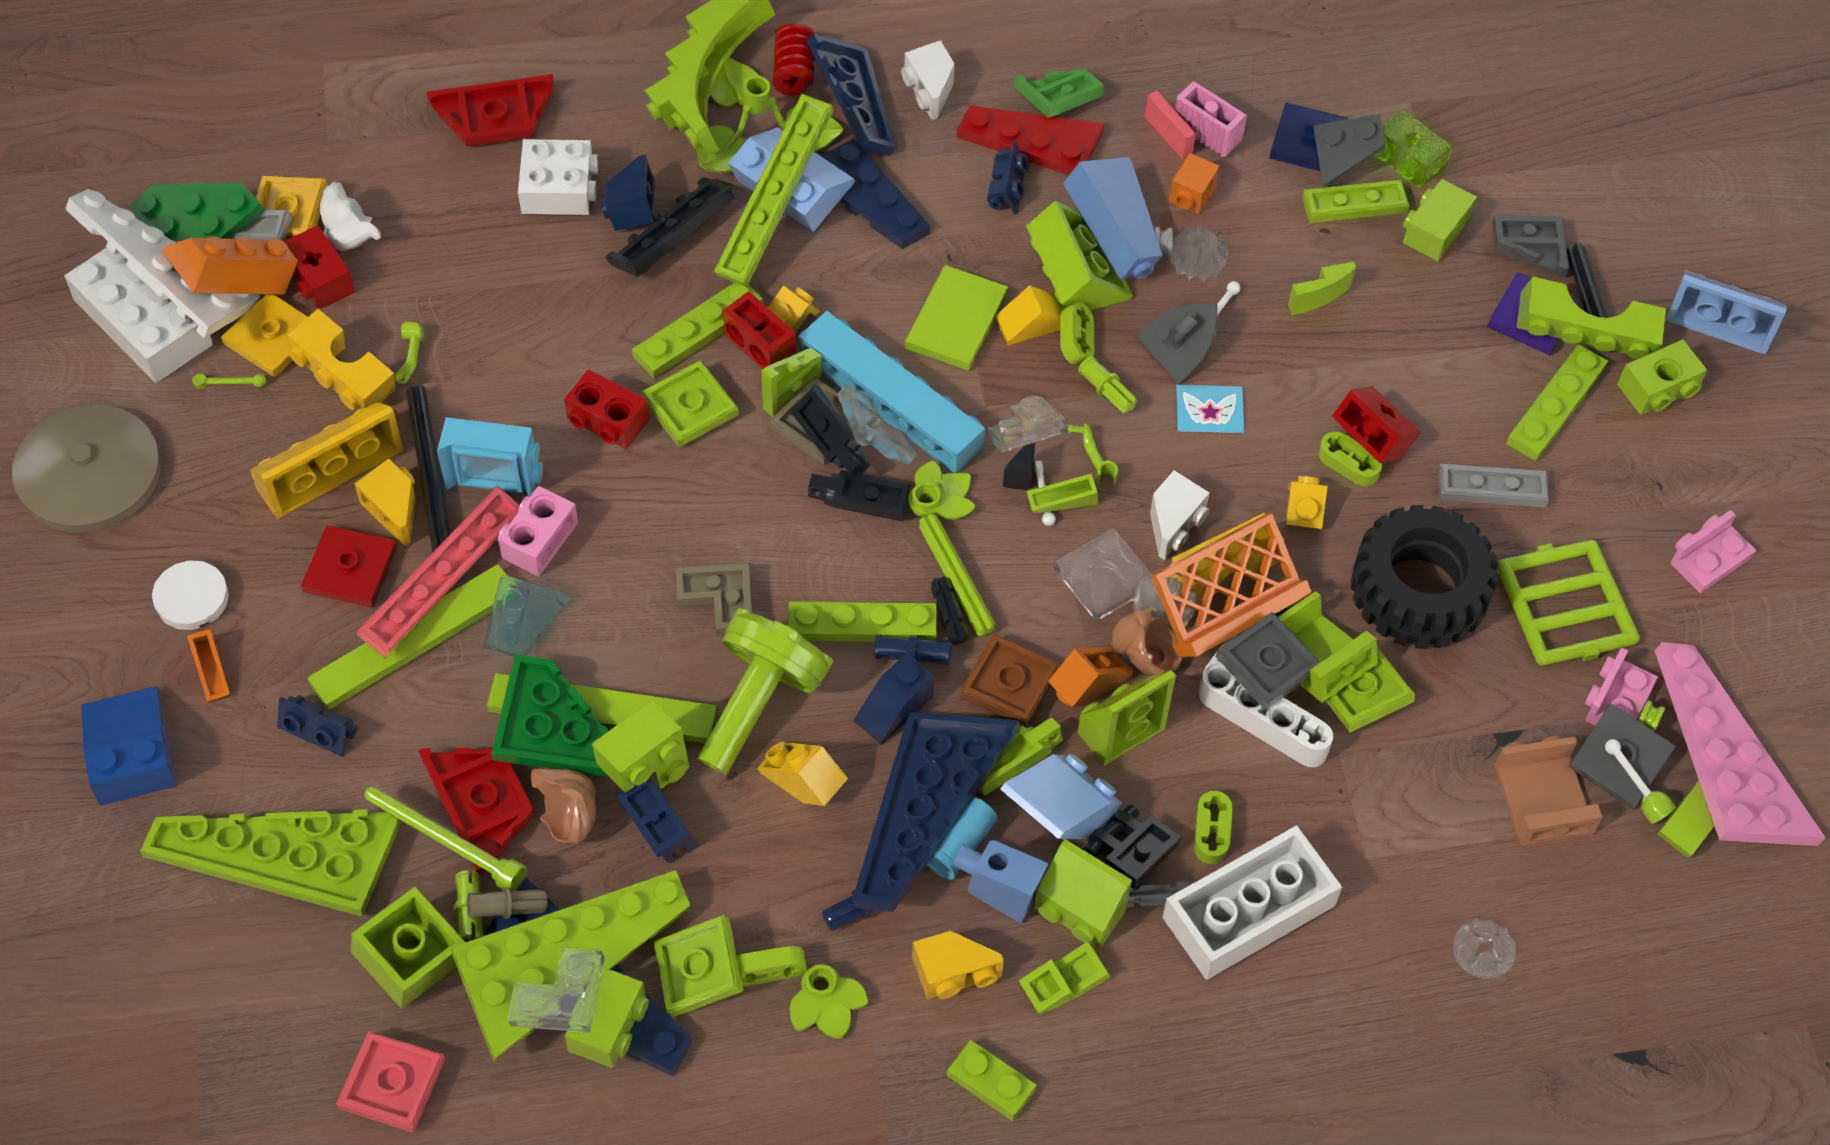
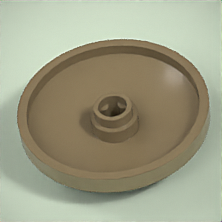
[12,404,161,533]

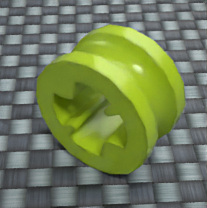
[1637,700,1665,731]

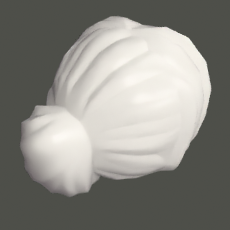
[320,181,381,251]

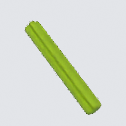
[919,514,995,637]

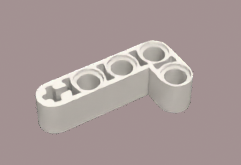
[1199,635,1333,767]

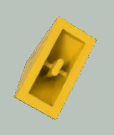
[996,285,1065,346]

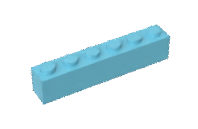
[798,311,985,473]

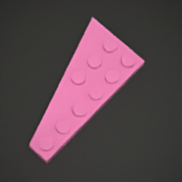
[1655,642,1826,846]

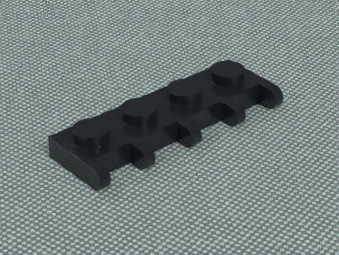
[605,177,734,277]

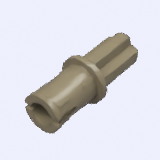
[466,887,548,919]

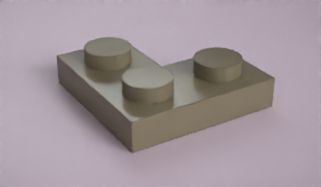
[675,563,752,636]

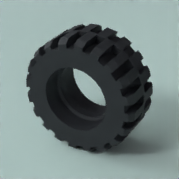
[1351,505,1499,649]

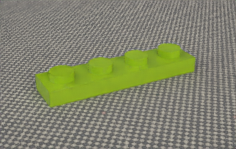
[632,283,764,379]
[1506,344,1608,462]
[788,602,936,642]

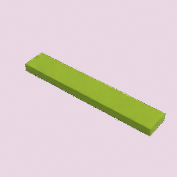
[714,94,834,287]
[307,564,519,711]
[487,673,717,744]

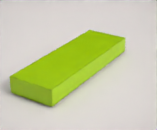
[1302,179,1409,223]

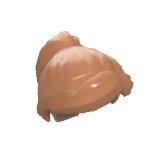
[1111,610,1183,676]
[531,768,597,845]

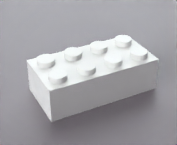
[64,248,213,383]
[1162,825,1342,980]

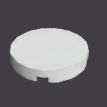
[152,560,229,630]

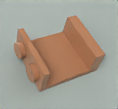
[1494,736,1603,846]

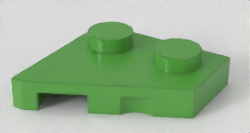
[1014,69,1104,118]

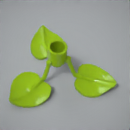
[696,57,843,173]

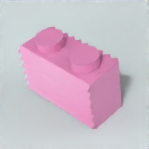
[1175,81,1248,157]

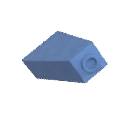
[1063,157,1163,280]

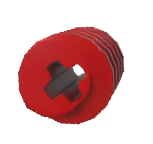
[772,24,815,96]

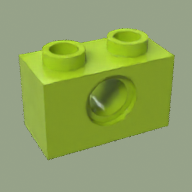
[1617,340,1707,415]

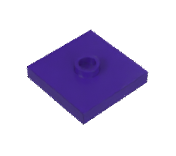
[1487,272,1580,355]

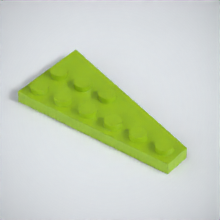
[140,809,402,917]

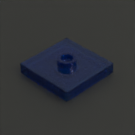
[1269,102,1350,171]

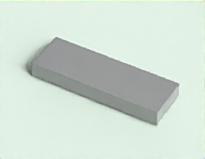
[1438,463,1549,508]

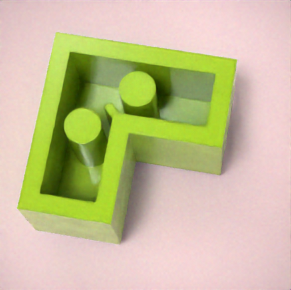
[592,699,690,793]

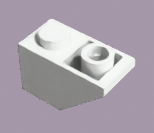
[901,41,955,121]
[1150,470,1210,560]

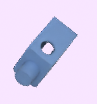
[952,840,1048,923]

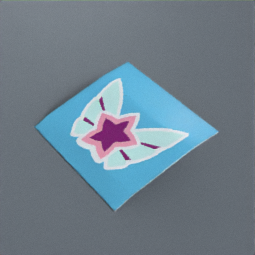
[1176,385,1244,433]

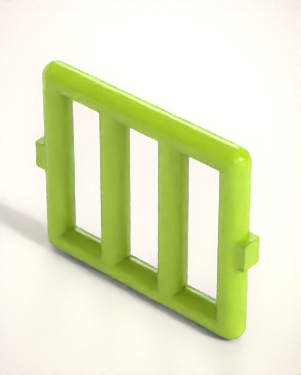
[1497,539,1640,666]

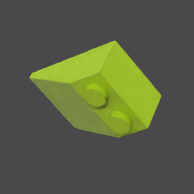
[1078,670,1176,766]

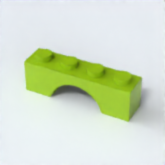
[1517,276,1666,359]

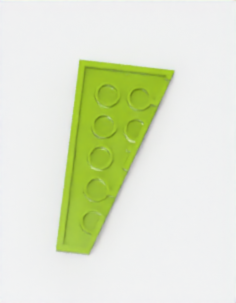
[451,870,690,1062]

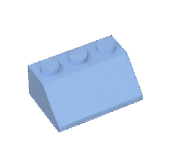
[728,127,855,232]
[1666,270,1787,355]

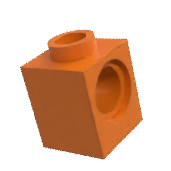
[1169,153,1220,215]

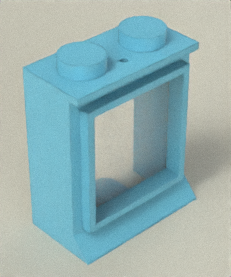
[437,417,543,496]

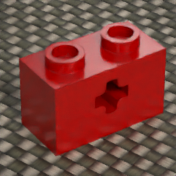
[283,225,355,310]
[1332,386,1421,463]

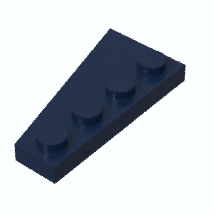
[821,138,930,249]

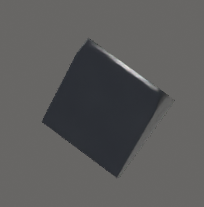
[1003,441,1035,490]

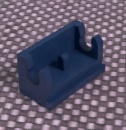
[616,777,698,863]

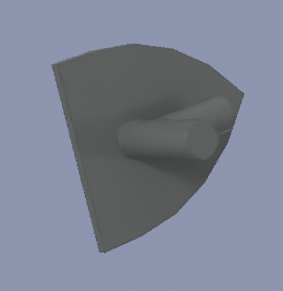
[1137,303,1217,385]

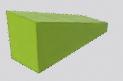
[1026,473,1099,514]

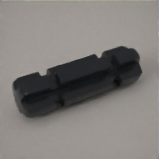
[931,576,969,645]

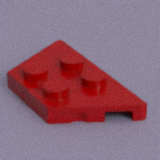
[426,74,555,147]
[418,748,535,875]

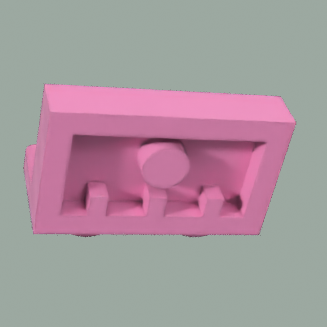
[1670,510,1757,594]
[1584,647,1658,725]

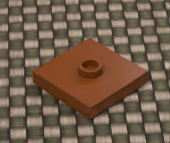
[960,634,1060,728]

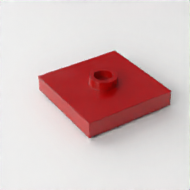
[301,525,397,608]

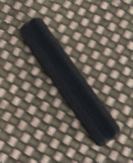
[1566,243,1608,318]

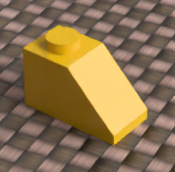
[354,458,416,547]

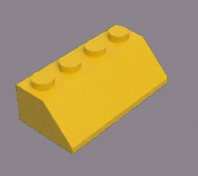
[250,402,404,519]

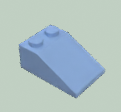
[1000,754,1123,839]

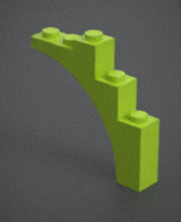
[644,0,775,157]

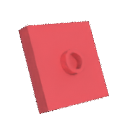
[336,1031,445,1133]

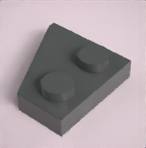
[1313,114,1386,188]
[1492,215,1569,277]

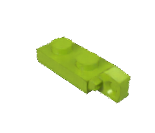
[979,717,1063,796]

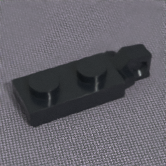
[791,387,871,474]
[808,470,911,522]

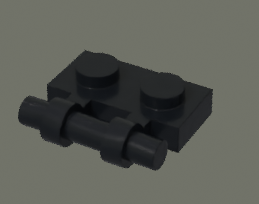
[1082,805,1182,889]

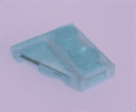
[483,575,571,657]

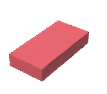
[1145,91,1196,160]

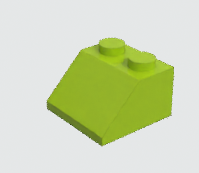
[1035,839,1132,948]

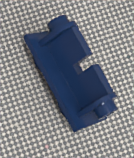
[987,141,1029,214]
[277,695,358,757]

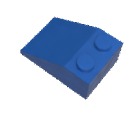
[81,686,177,806]

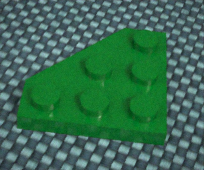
[128,182,266,242]
[492,654,609,776]

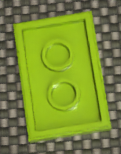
[905,265,1008,371]

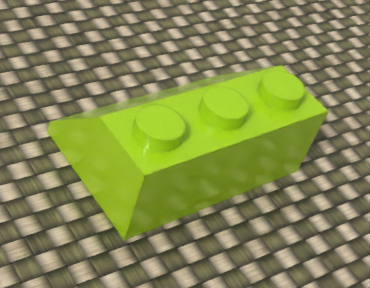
[1026,201,1133,311]

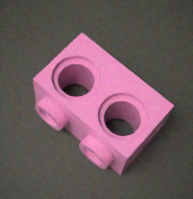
[498,486,578,577]

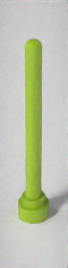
[364,787,527,891]

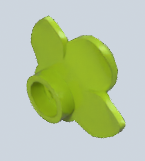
[908,461,975,520]
[790,964,868,1039]

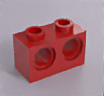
[723,291,797,369]
[564,369,650,449]

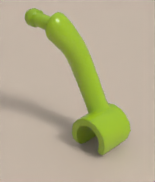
[395,322,424,384]
[1066,423,1118,485]

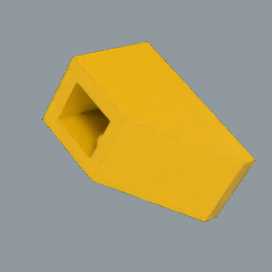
[757,742,848,806]
[912,931,1004,1000]

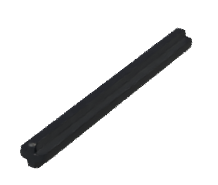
[406,384,450,553]

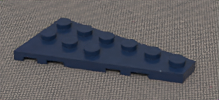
[852,712,1021,912]

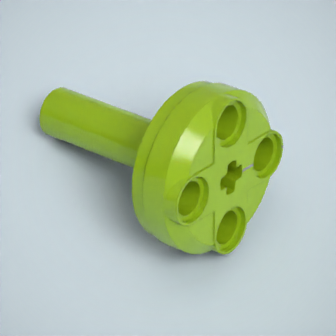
[697,608,834,775]

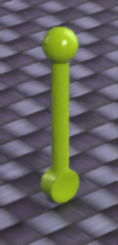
[192,374,267,389]

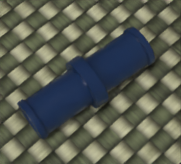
[875,635,951,665]

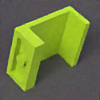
[1278,591,1378,702]

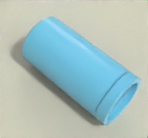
[926,797,998,880]

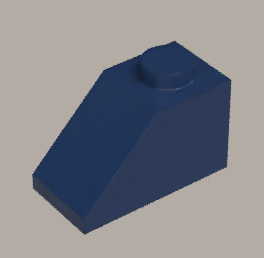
[601,154,655,231]
[855,653,934,745]

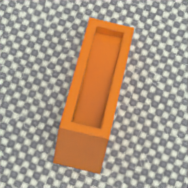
[187,629,231,703]

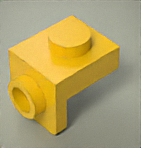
[768,285,820,332]
[1285,476,1328,529]

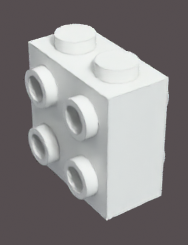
[518,139,599,215]

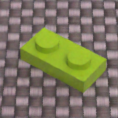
[947,1039,1037,1121]

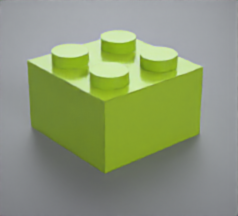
[351,887,466,1010]

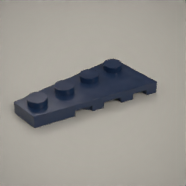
[807,33,896,156]

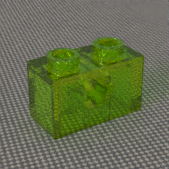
[1377,108,1452,189]

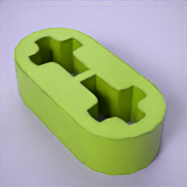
[1060,301,1094,365]
[1319,431,1382,486]
[1194,791,1232,864]
[737,946,807,986]

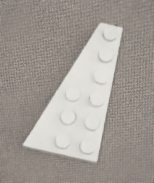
[65,189,262,338]

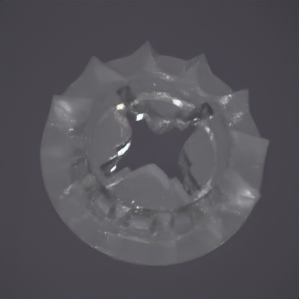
[1453,918,1517,979]

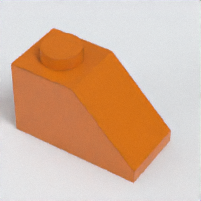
[1048,646,1135,707]

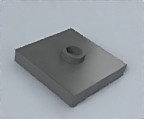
[1215,612,1320,710]
[1568,704,1675,809]

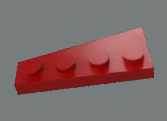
[957,105,1105,176]

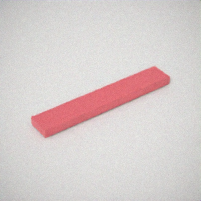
[356,485,520,658]

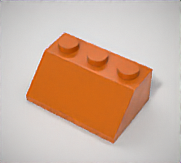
[162,237,298,294]

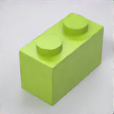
[1403,179,1477,261]
[565,966,649,1068]

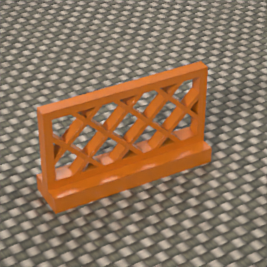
[1150,513,1312,657]

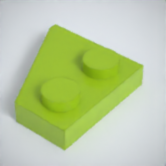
[761,347,822,417]

